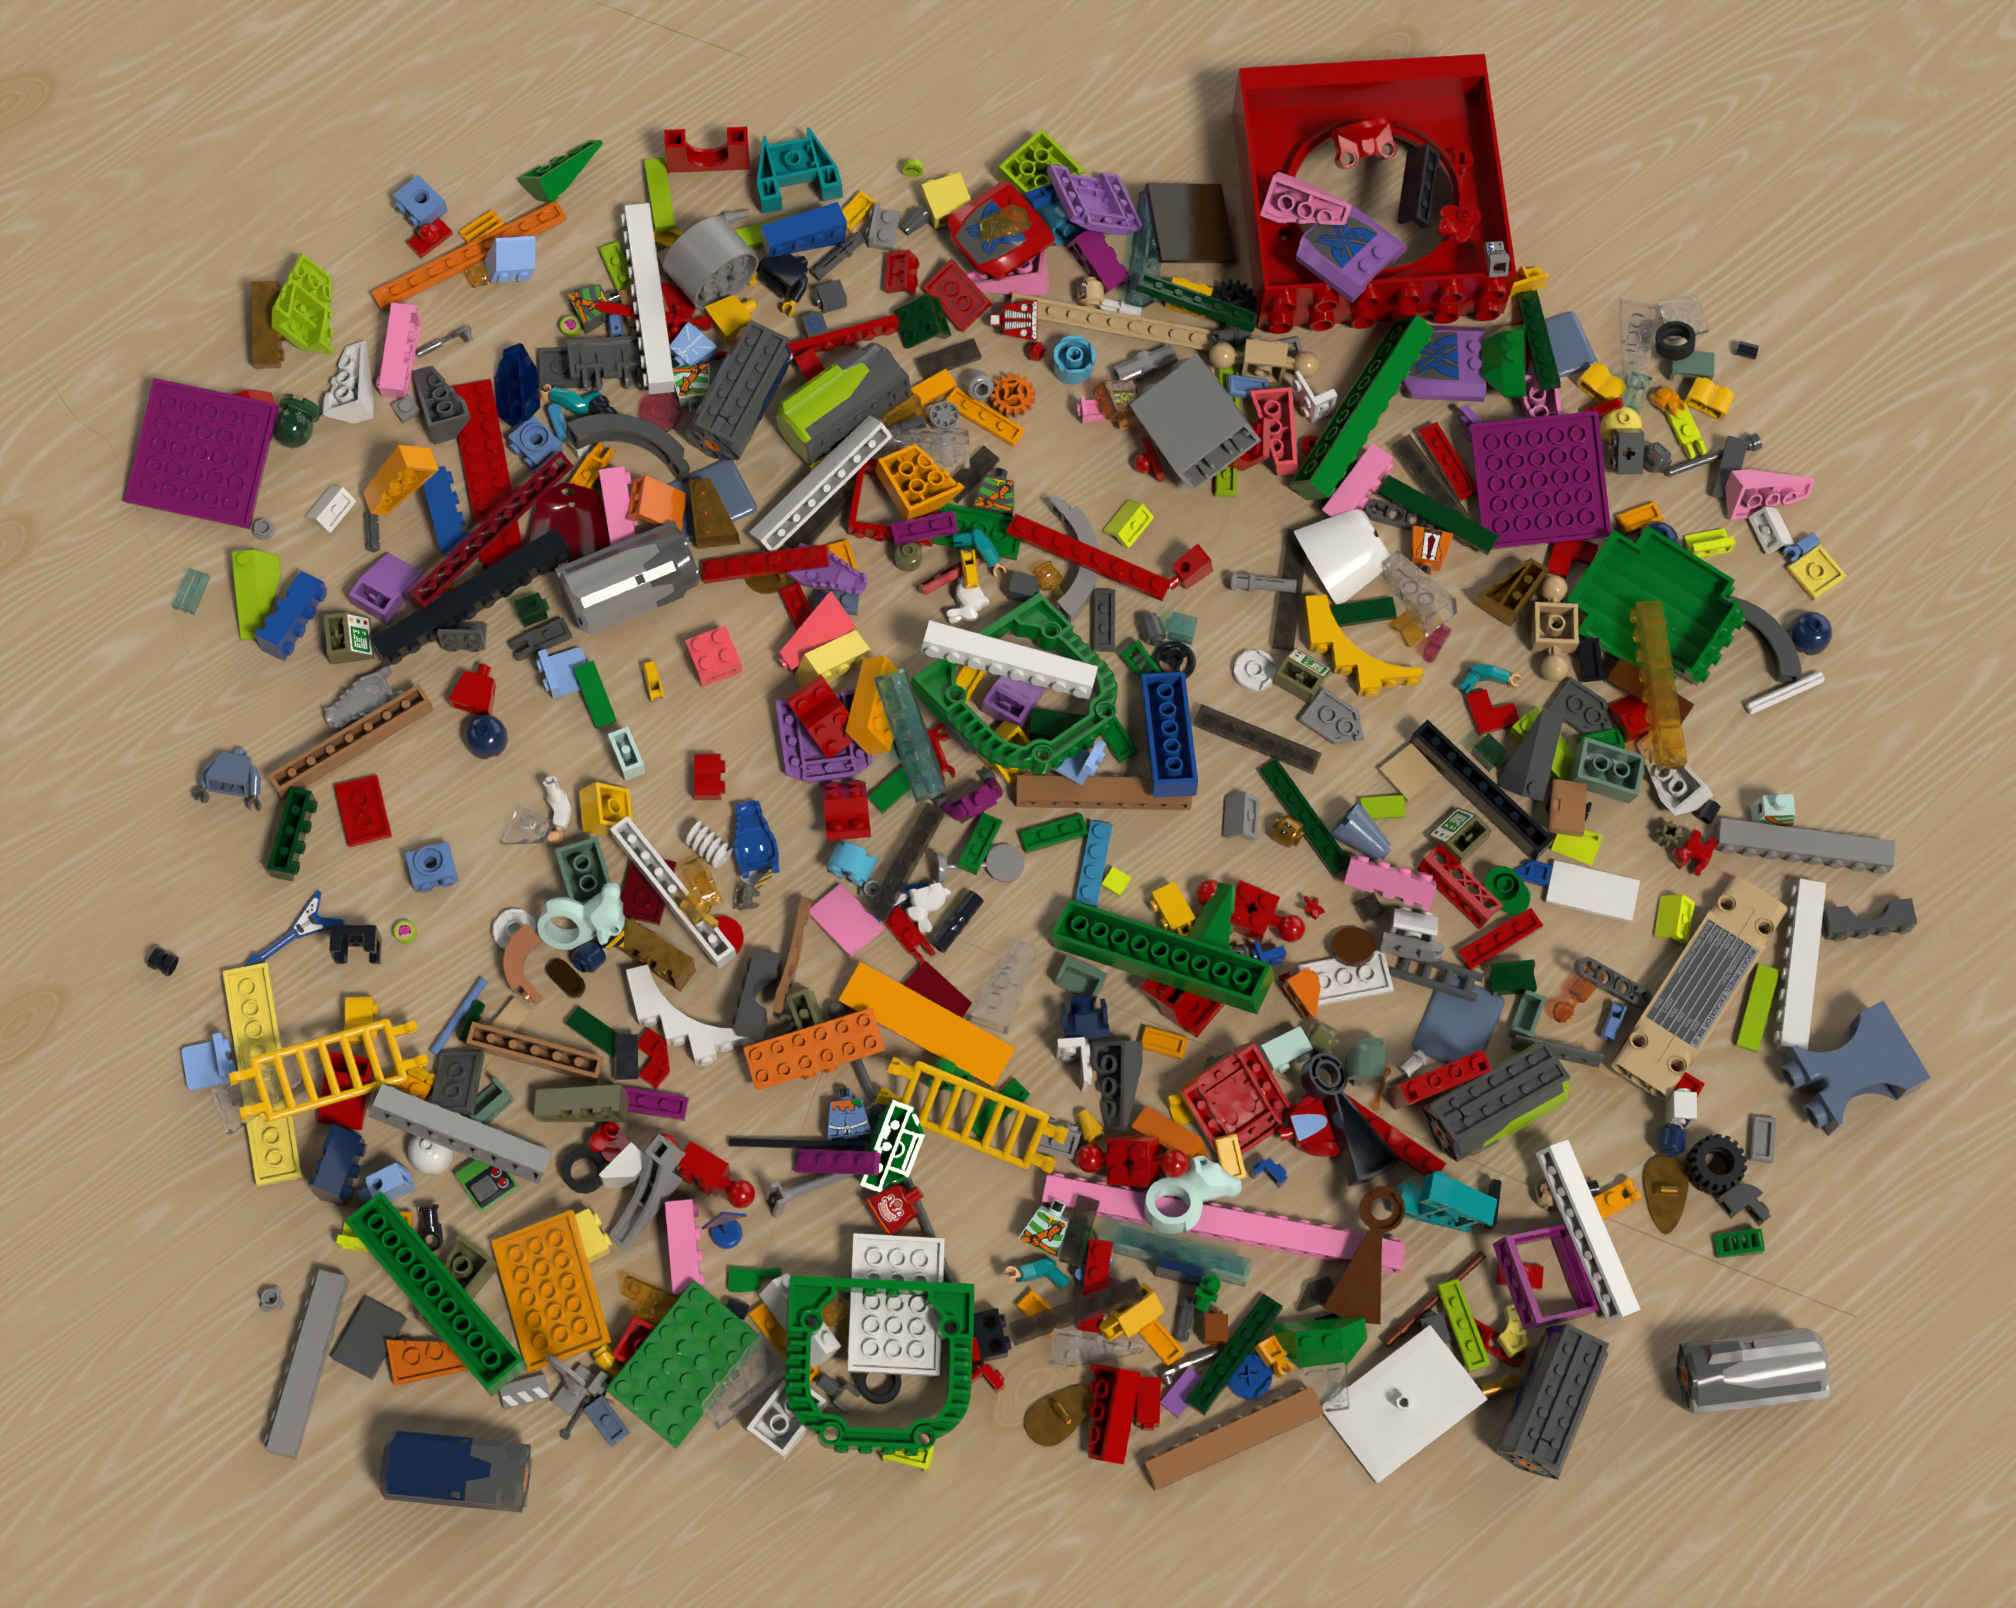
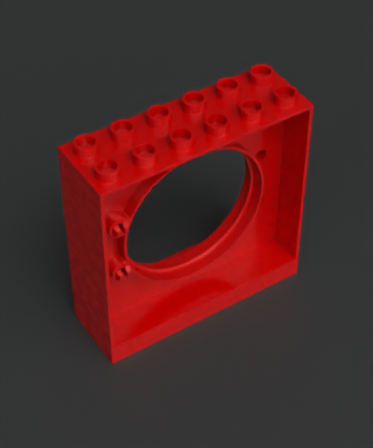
[1232,54,1517,334]

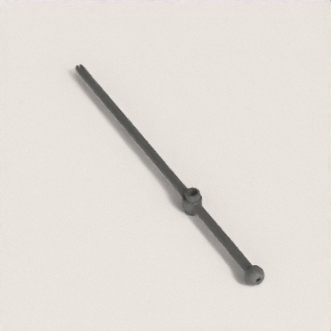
[827,1001,955,1283]

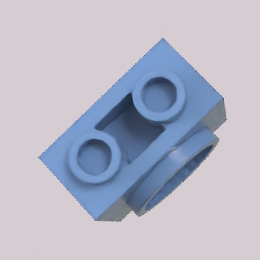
[393,175,448,228]
[508,415,564,469]
[405,842,459,893]

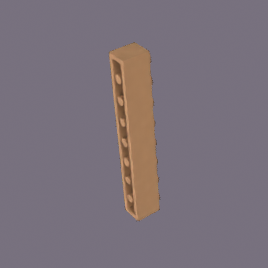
[267,684,433,801]
[1016,773,1192,810]
[1144,1386,1324,1491]

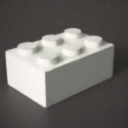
[746,1379,827,1461]

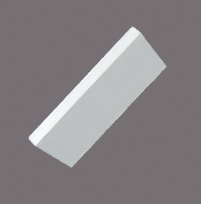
[1545,860,1640,923]
[1297,949,1394,1007]

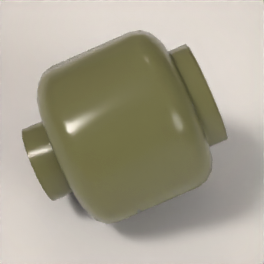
[895,542,922,572]
[1306,1022,1340,1053]

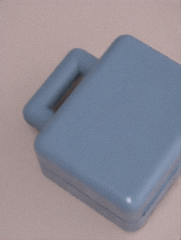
[1526,311,1597,378]
[667,460,757,543]
[1412,973,1505,1064]

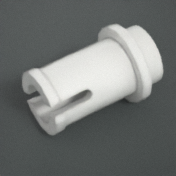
[1399,1050,1428,1078]

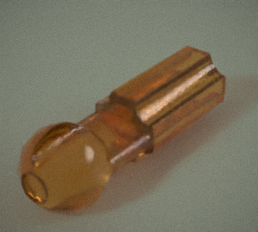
[1552,968,1604,1023]

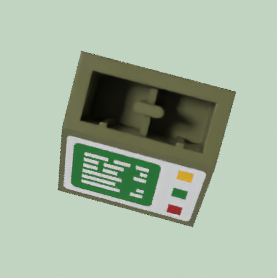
[323,612,375,665]
[1273,648,1332,704]
[1427,807,1492,864]

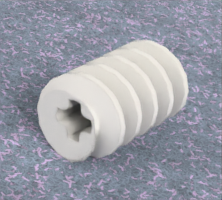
[685,820,734,868]

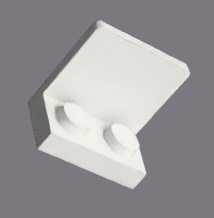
[1292,371,1337,424]
[1056,1037,1092,1092]

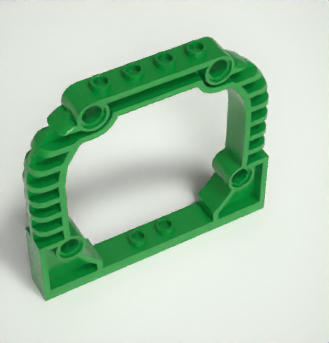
[910,592,1118,775]
[785,1276,974,1456]

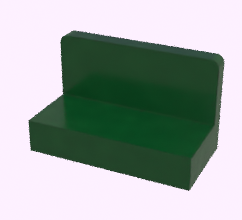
[1488,959,1537,996]

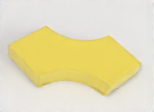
[1497,1304,1530,1358]

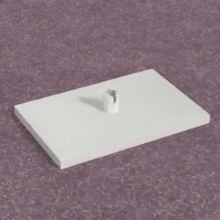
[847,1233,945,1377]
[1322,1325,1487,1484]

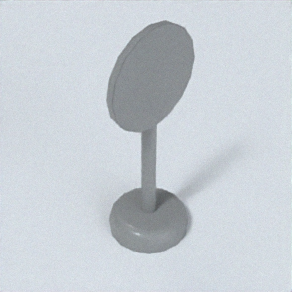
[933,844,1025,883]

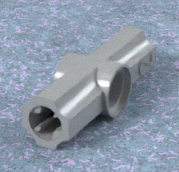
[1113,345,1178,384]

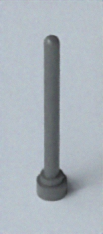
[1665,433,1762,477]

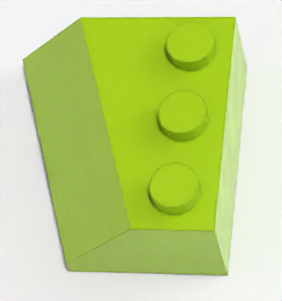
[996,129,1085,195]

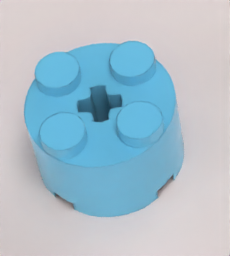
[1053,335,1096,384]
[827,840,878,887]

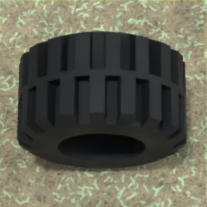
[1685,1134,1747,1195]

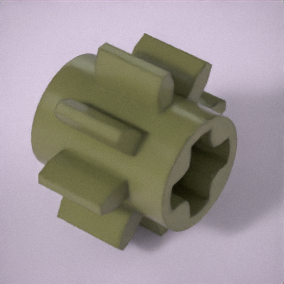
[1655,820,1683,849]

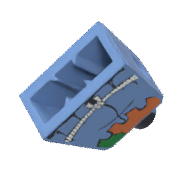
[828,1088,871,1141]

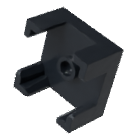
[329,925,382,964]

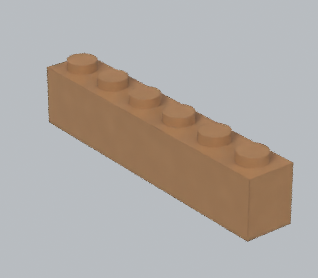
[466,1021,604,1083]

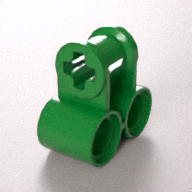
[924,1058,974,1093]

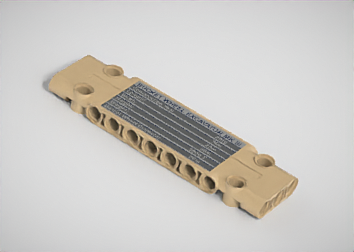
[1611,876,1788,1101]

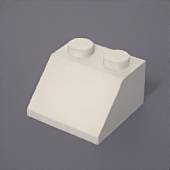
[1389,907,1438,942]
[599,1142,646,1188]

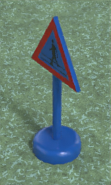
[702,1212,747,1249]

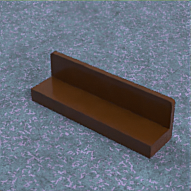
[1608,658,1695,725]

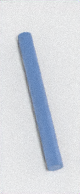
[430,977,488,1056]

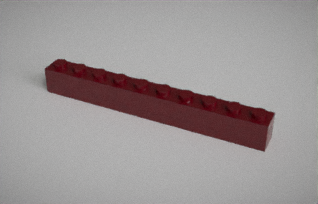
[402,450,574,610]

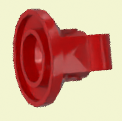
[1331,117,1398,169]

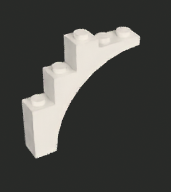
[626,964,759,1066]

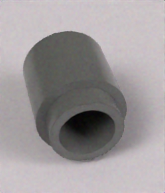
[1140,613,1167,646]

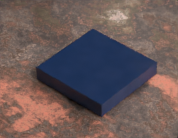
[1154,1258,1204,1286]

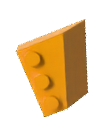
[875,444,965,521]

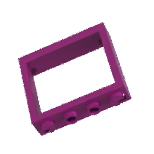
[1493,1224,1599,1330]

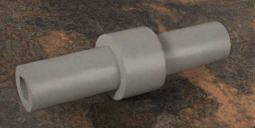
[720,209,750,224]

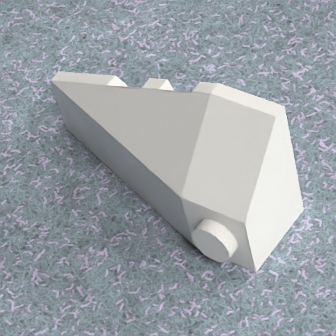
[323,341,374,424]
[1637,729,1713,816]

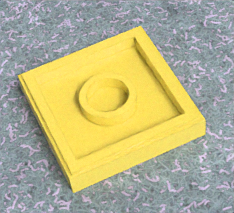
[1786,544,1847,601]

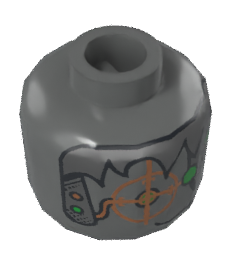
[1643,442,1672,473]

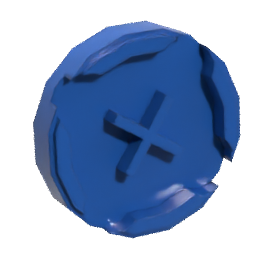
[1228,1353,1272,1400]

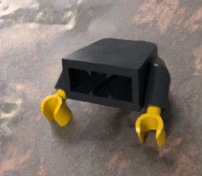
[749,254,808,317]

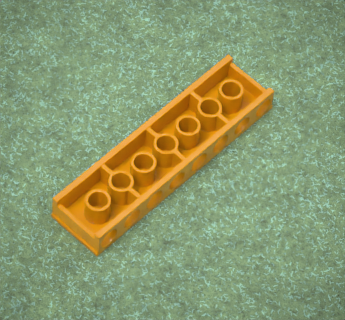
[838,961,1016,1089]

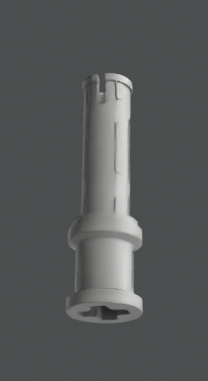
[1231,571,1297,593]

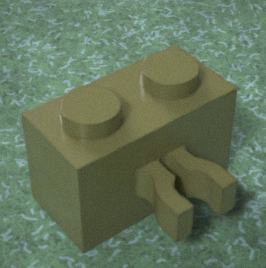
[779,988,825,1033]

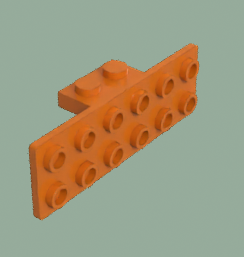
[743,1008,885,1090]

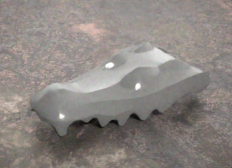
[324,666,404,730]

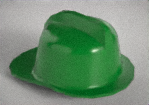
[1485,866,1531,915]

